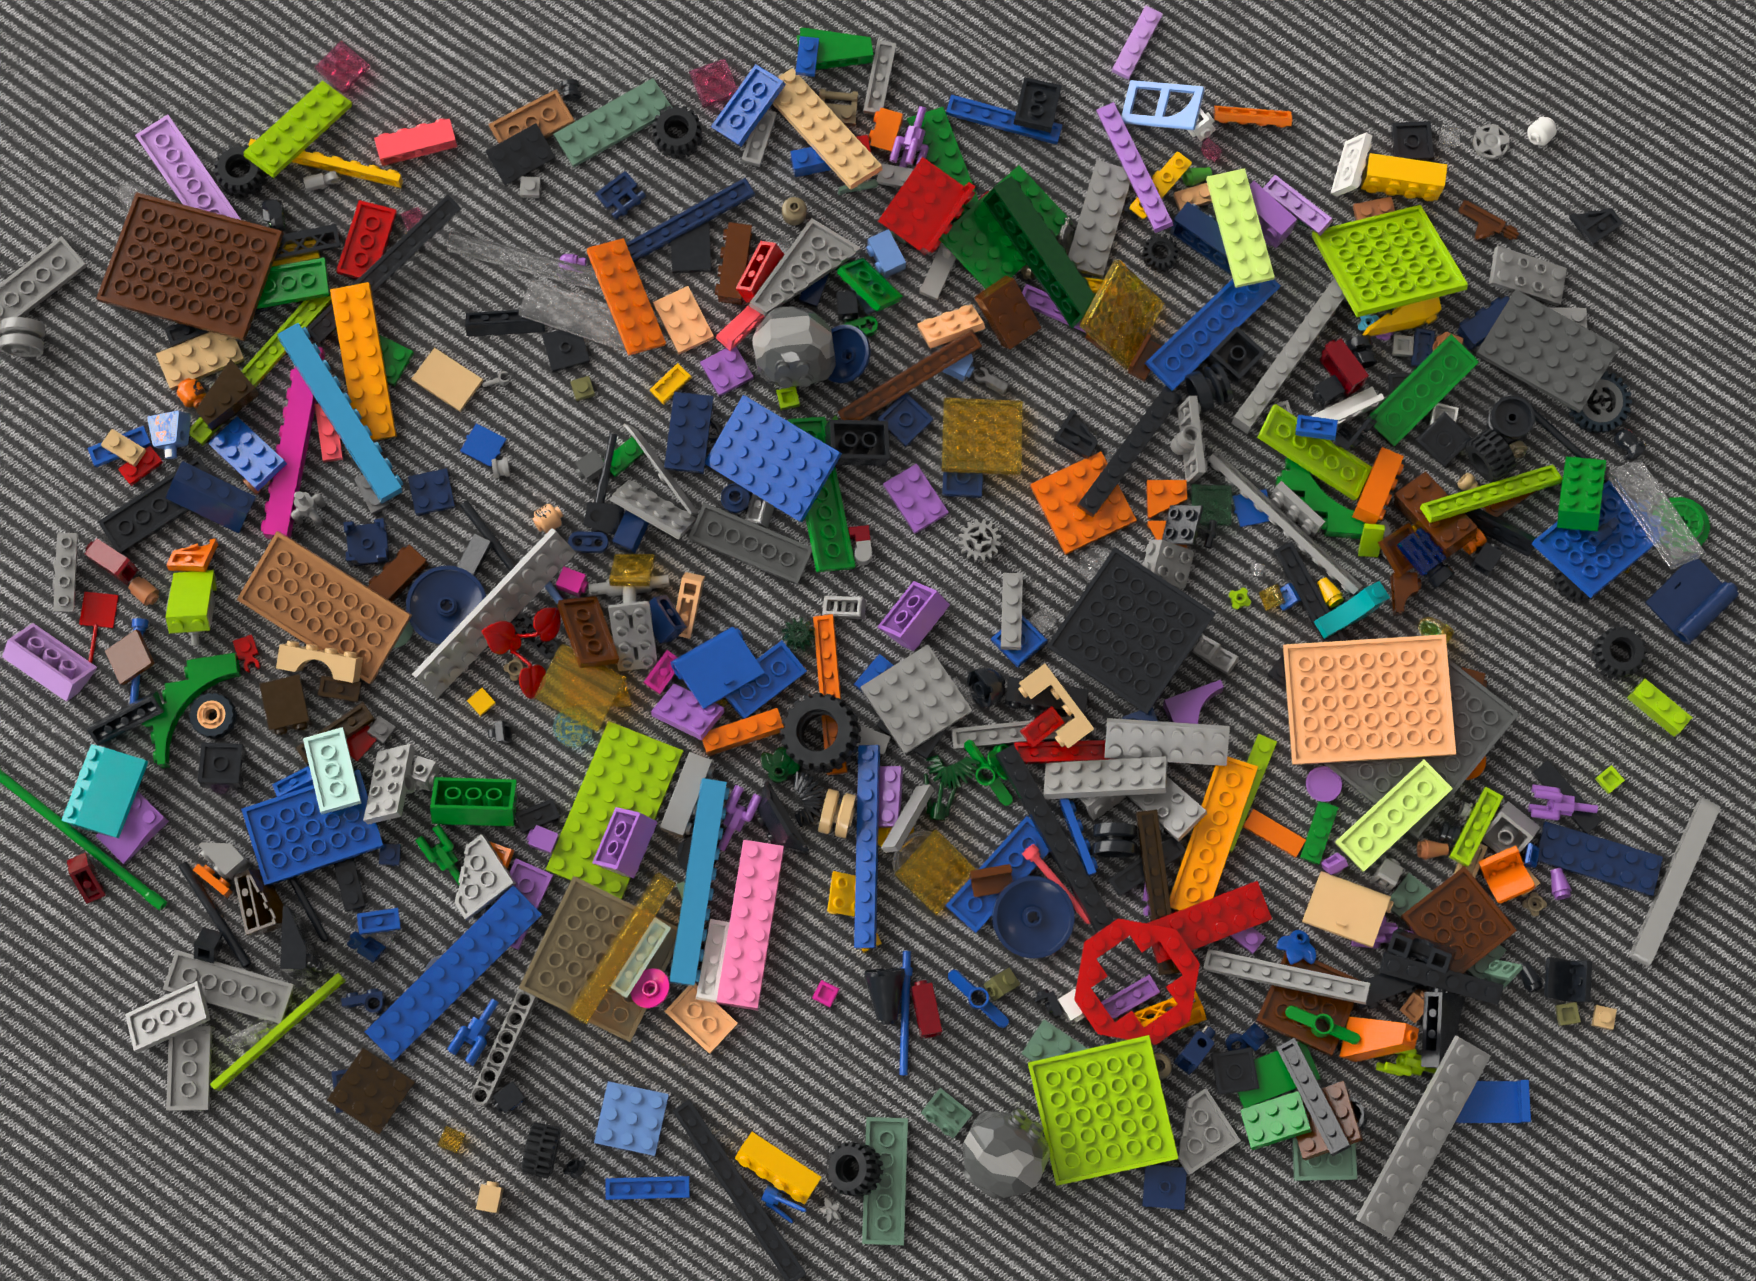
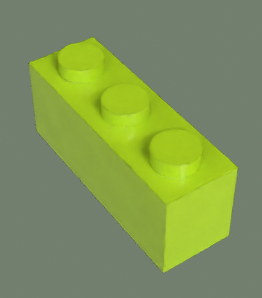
[1627,679,1693,737]

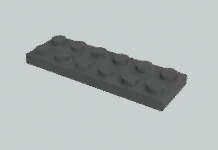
[688,503,812,585]

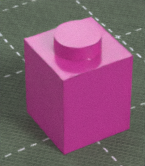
[556,566,589,598]

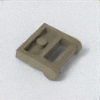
[819,89,858,127]

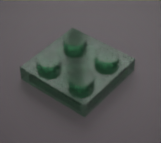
[1191,484,1232,526]

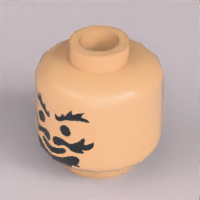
[532,504,563,533]

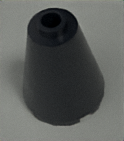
[864,968,905,1025]

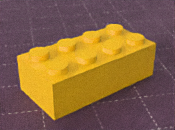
[1361,153,1447,201]

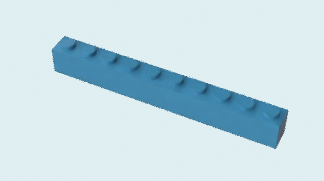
[277,323,403,504]
[669,778,729,986]

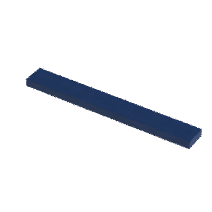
[626,177,755,262]

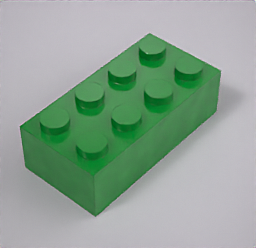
[1557,457,1606,531]
[430,777,518,826]

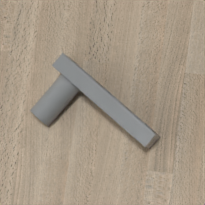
[919,243,956,301]

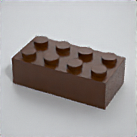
[1394,471,1477,559]

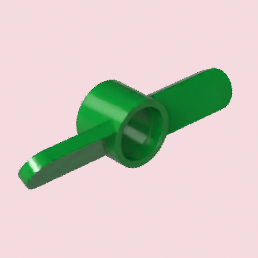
[964,740,1012,806]
[1285,1005,1360,1044]

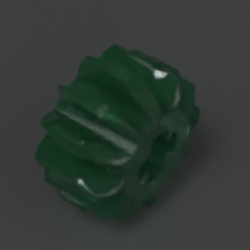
[782,617,815,651]

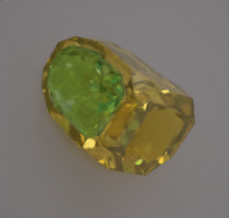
[1418,617,1454,644]

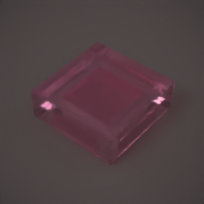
[400,207,423,232]

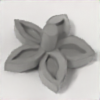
[819,1197,841,1223]

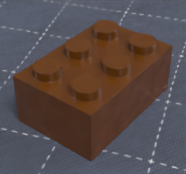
[974,276,1042,349]

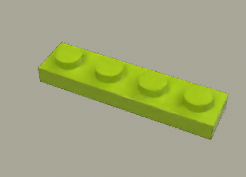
[1449,787,1504,867]

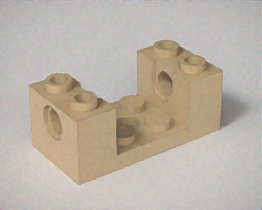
[1018,664,1094,748]

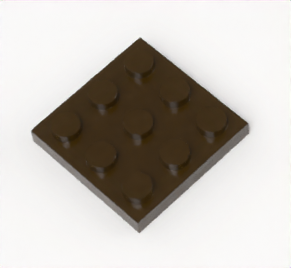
[327,1048,415,1135]

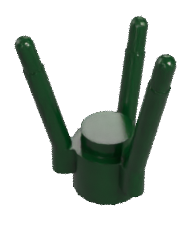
[924,773,958,821]

